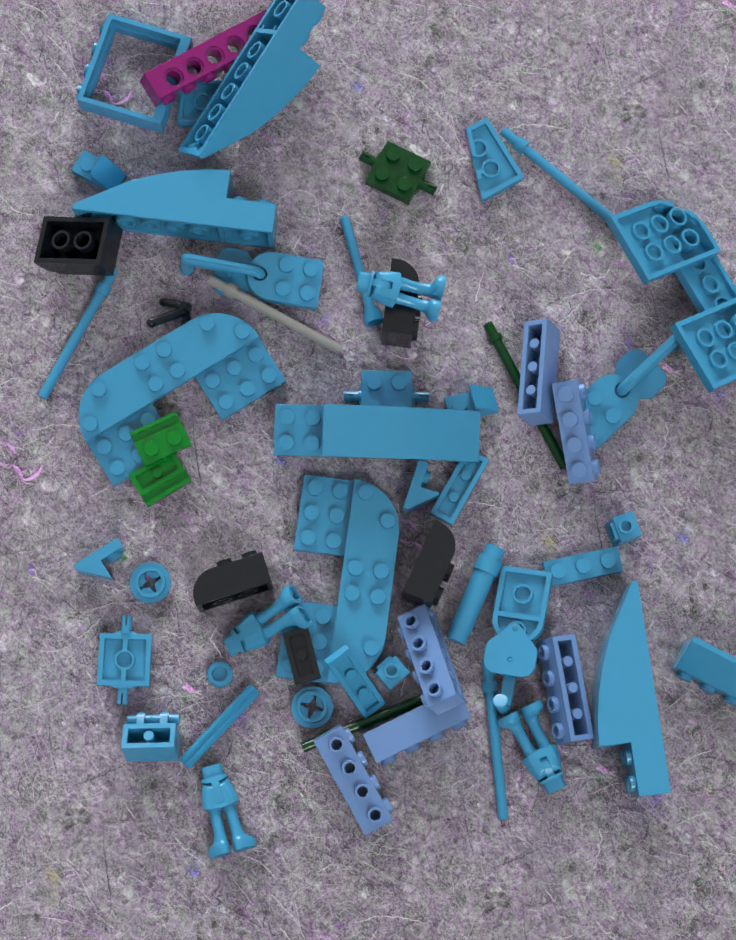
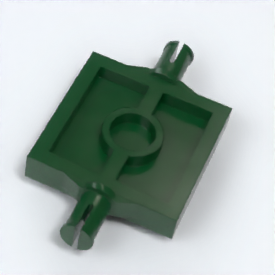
[359,141,437,205]

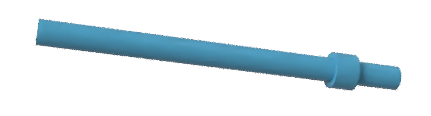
[500,127,613,221]
[38,268,119,400]
[482,662,509,820]

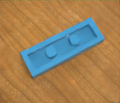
[430,454,489,526]
[542,546,623,587]
[324,644,386,719]

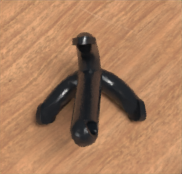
[146,298,192,328]

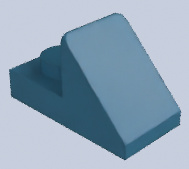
[71,150,127,191]
[444,385,499,417]
[403,460,440,514]
[73,538,126,581]

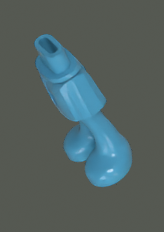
[356,271,447,322]
[223,584,313,656]
[497,699,566,794]
[201,763,257,859]

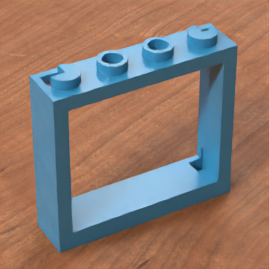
[76,13,193,134]

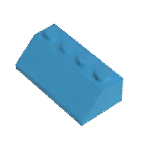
[671,636,736,707]

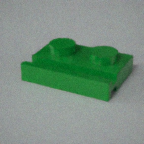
[130,411,192,467]
[129,454,192,508]

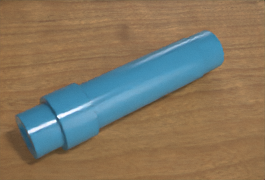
[446,543,505,646]

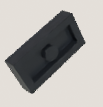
[282,628,321,685]

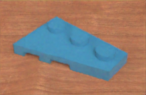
[466,117,524,203]

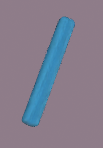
[180,685,259,768]

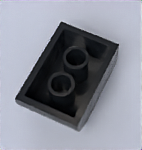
[34,216,123,276]
[381,258,423,348]
[401,520,455,608]
[193,550,274,613]

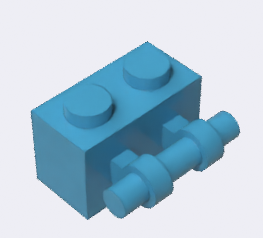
[121,712,181,762]

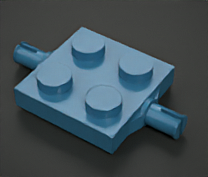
[344,370,429,407]
[97,615,153,705]

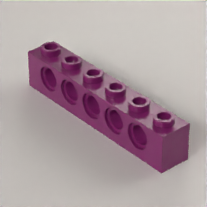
[140,9,267,107]

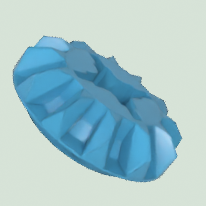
[130,562,172,604]
[291,686,333,728]

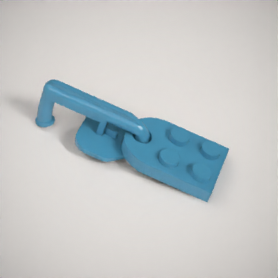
[180,248,324,311]
[585,334,680,452]
[484,565,553,716]

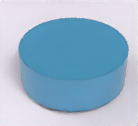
[207,661,233,688]

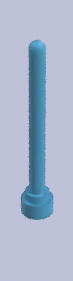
[340,215,384,327]

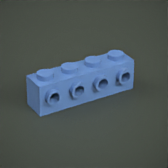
[517,318,560,426]
[552,379,601,485]
[398,604,466,715]
[538,634,594,745]
[362,703,471,766]
[313,724,394,836]

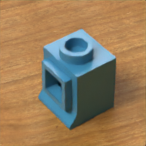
[605,511,642,547]
[373,656,410,692]

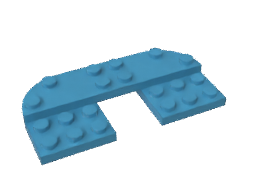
[606,200,736,393]
[79,313,286,487]
[276,475,399,685]

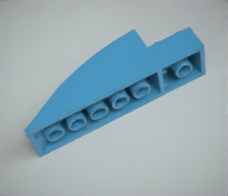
[178,0,326,159]
[72,169,278,249]
[274,404,480,462]
[591,581,671,798]

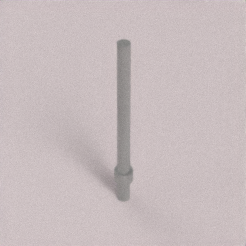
[207,275,343,355]

